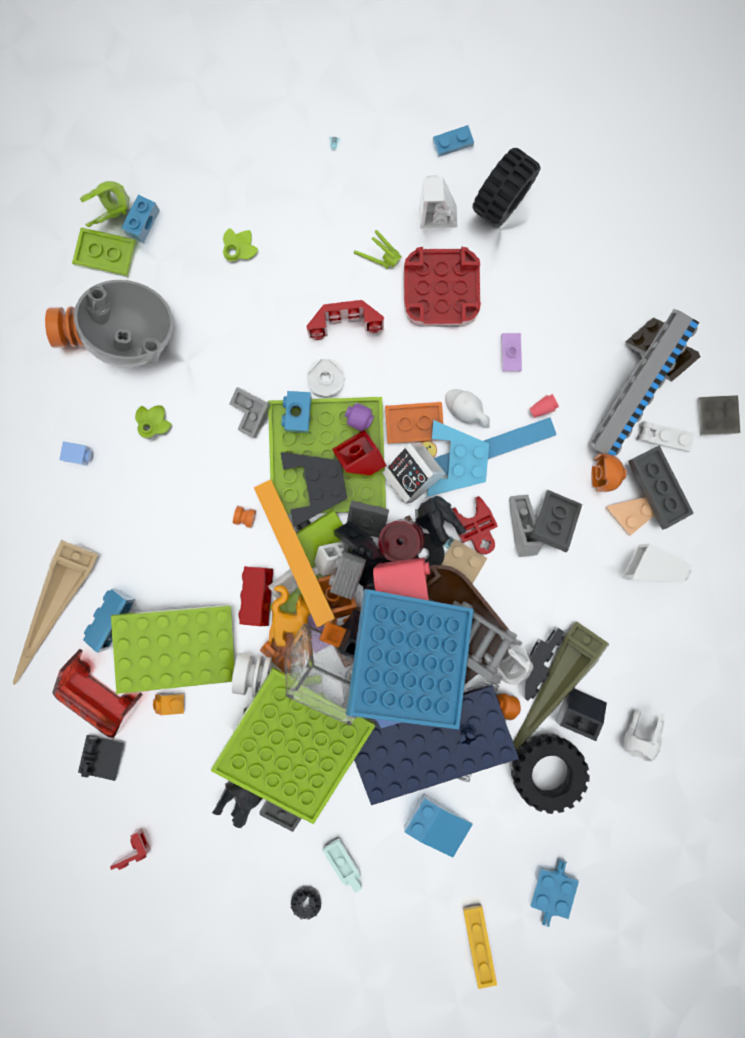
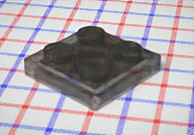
[698,395,741,436]

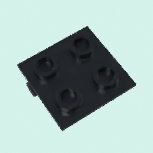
[78,735,124,781]

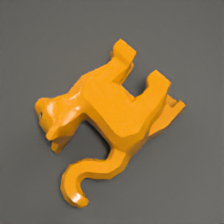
[269,585,311,648]

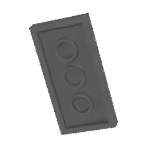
[628,445,694,530]

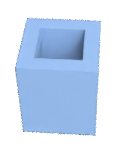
[59,441,92,466]

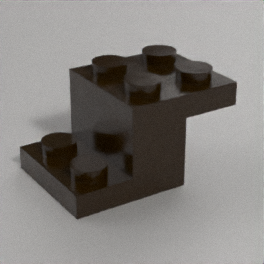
[625,317,701,382]

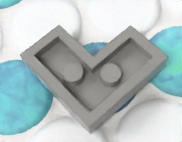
[229,387,271,438]

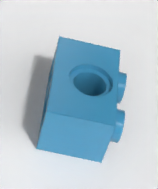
[121,194,160,244]
[281,391,312,433]

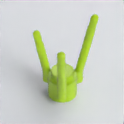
[354,230,402,269]

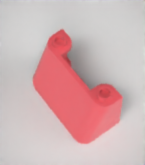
[373,558,430,601]

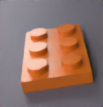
[385,402,444,444]

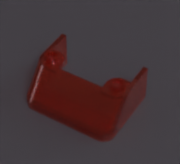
[52,649,143,738]

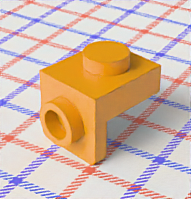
[153,694,184,716]

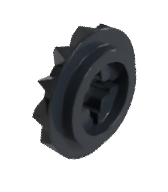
[290,888,322,920]

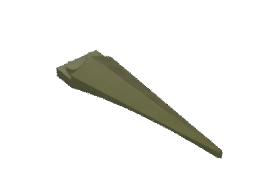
[514,621,610,751]

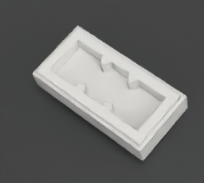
[268,569,298,599]

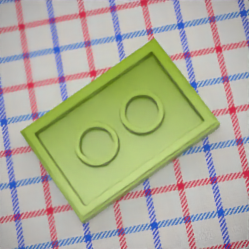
[72,227,137,277]
[296,509,343,568]

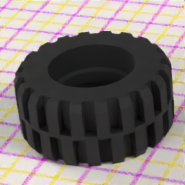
[472,148,541,227]
[511,734,590,814]

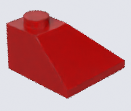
[332,430,387,475]

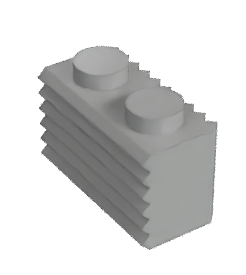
[329,552,367,600]

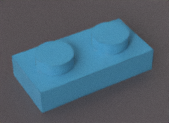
[432,125,474,157]

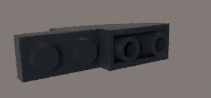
[522,627,565,701]

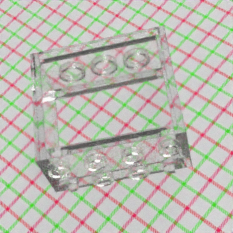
[284,623,359,725]

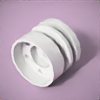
[232,652,273,697]

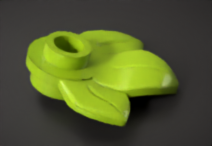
[222,228,258,262]
[135,405,172,439]

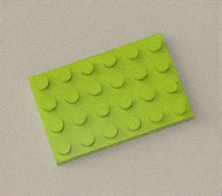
[111,604,234,694]

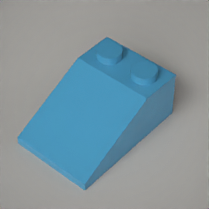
[403,793,473,858]

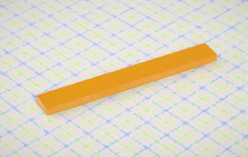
[253,479,336,628]

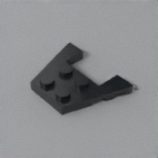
[281,452,347,527]

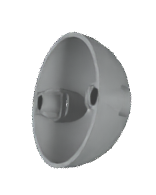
[74,279,174,367]

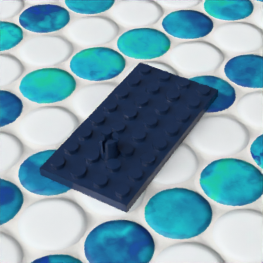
[354,684,519,806]

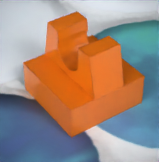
[319,621,347,648]

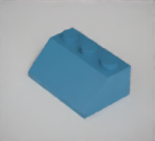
[83,588,136,653]

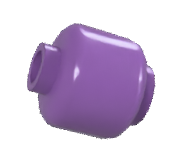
[345,403,374,431]

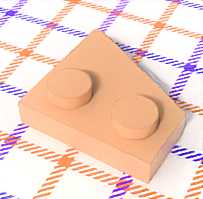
[605,497,655,536]

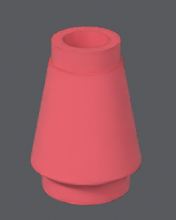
[529,394,559,418]

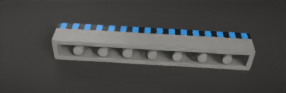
[589,309,700,456]

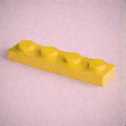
[463,904,497,989]

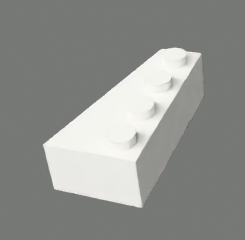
[419,175,458,229]

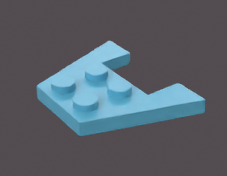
[427,420,489,497]

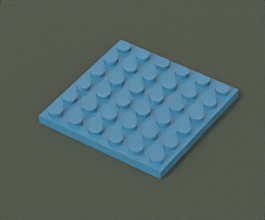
[346,589,474,729]

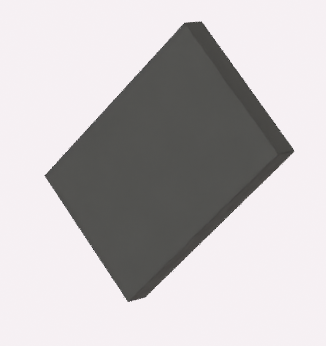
[531,489,583,553]

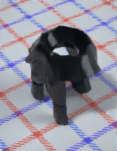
[415,496,466,547]
[212,781,263,829]

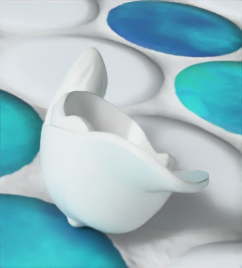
[445,389,490,428]

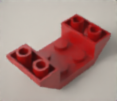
[306,300,384,340]

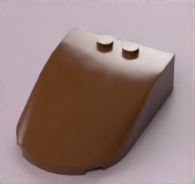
[426,565,509,685]

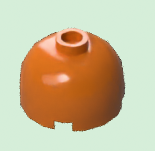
[591,454,626,492]

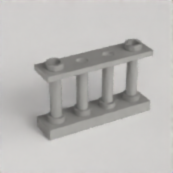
[453,601,523,684]

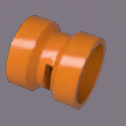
[232,505,256,529]

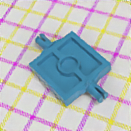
[530,859,579,927]

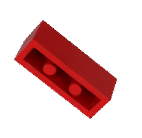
[238,566,273,627]

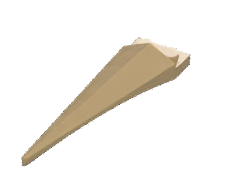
[13,539,98,685]

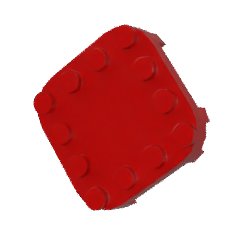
[404,246,481,326]

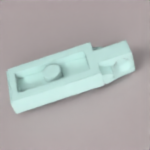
[322,838,362,893]

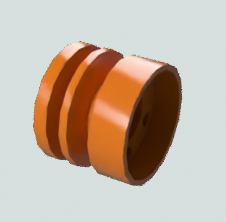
[45,306,85,348]

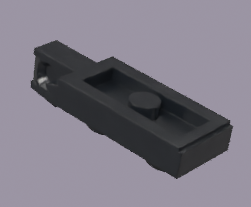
[334,521,379,560]

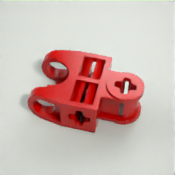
[452,496,498,555]

